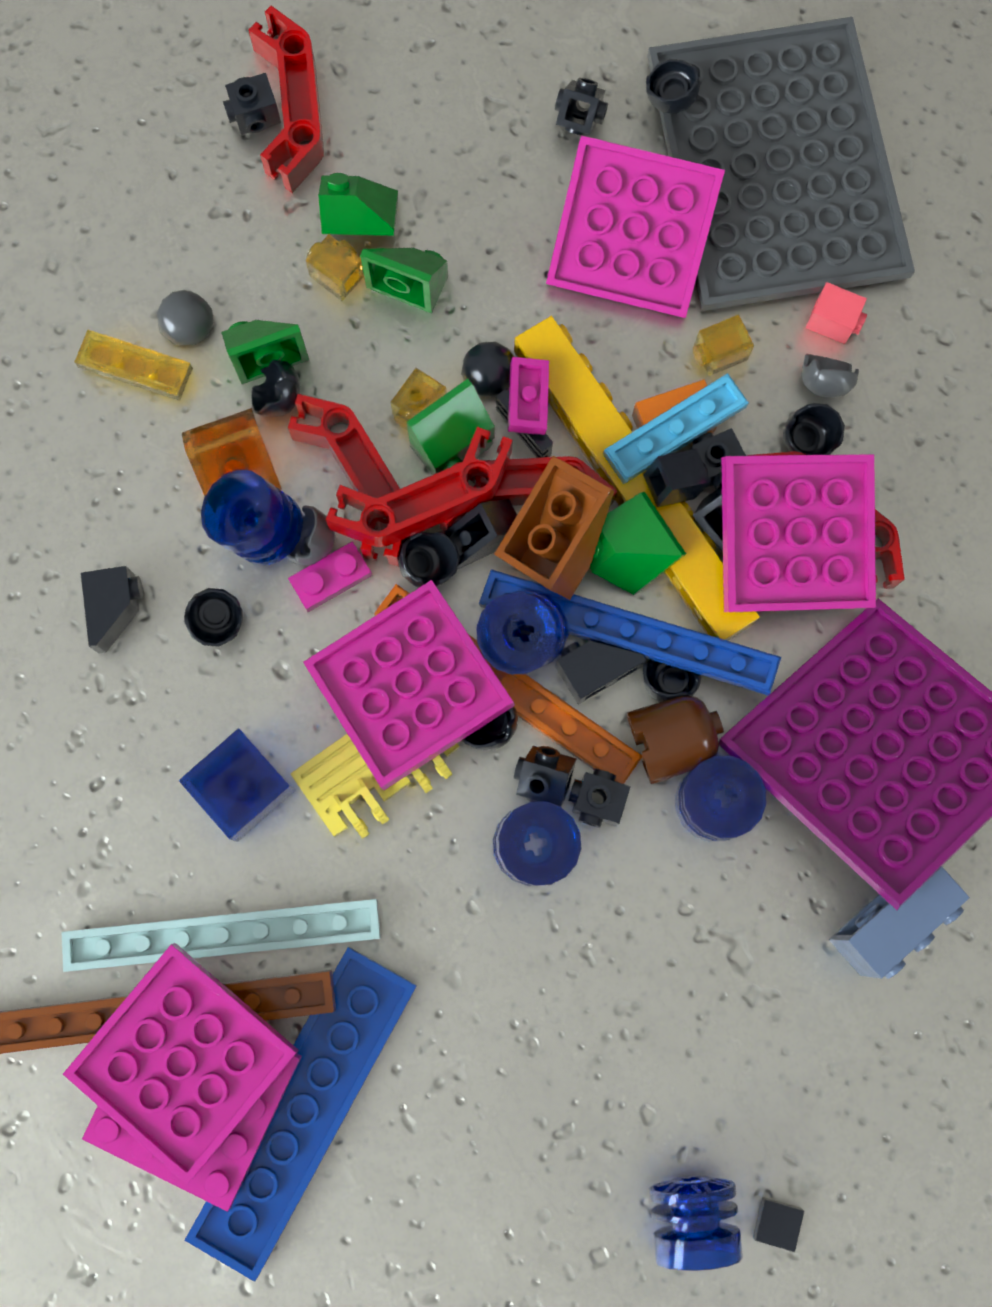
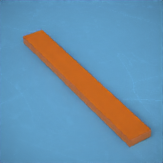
[374,584,643,784]

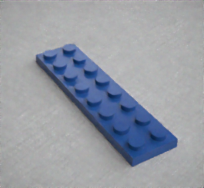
[184,947,417,1282]

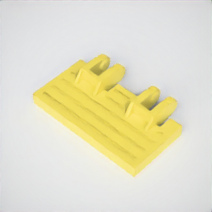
[290,734,460,839]

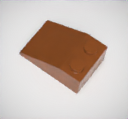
[494,456,614,600]

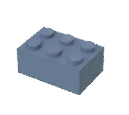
[829,867,970,979]

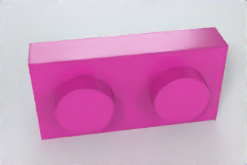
[508,357,549,435]
[288,541,372,612]

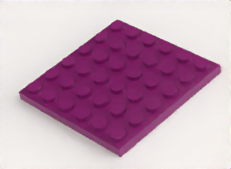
[719,598,992,910]

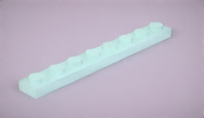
[62,899,381,972]

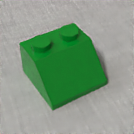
[407,379,495,475]

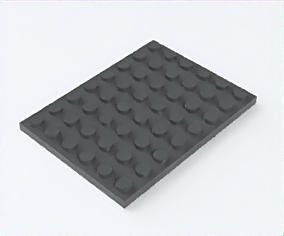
[647,17,915,311]

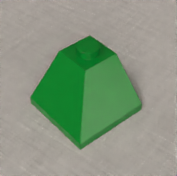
[318,173,398,236]
[360,247,448,314]
[221,320,309,384]
[589,491,686,595]

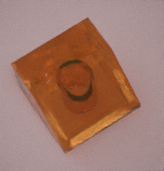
[182,408,282,514]

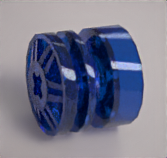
[201,470,303,566]
[476,590,569,674]
[675,756,767,842]
[492,801,582,886]
[649,1175,743,1271]

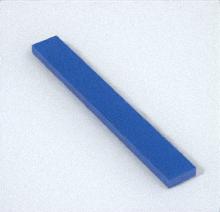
[479,569,781,696]

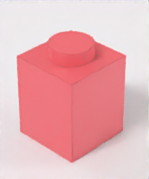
[805,282,867,344]

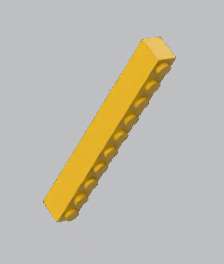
[514,315,760,641]

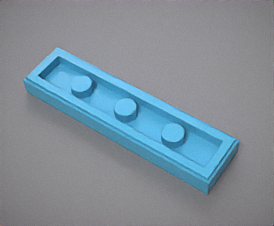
[603,373,749,484]

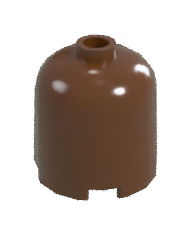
[627,695,724,784]

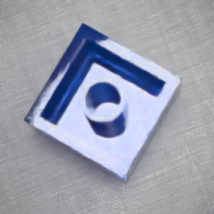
[178,728,296,842]

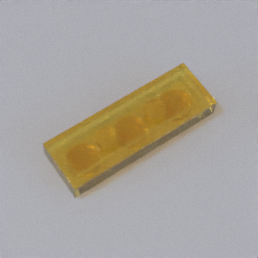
[74,330,193,401]

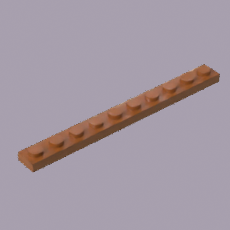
[0,970,336,1054]

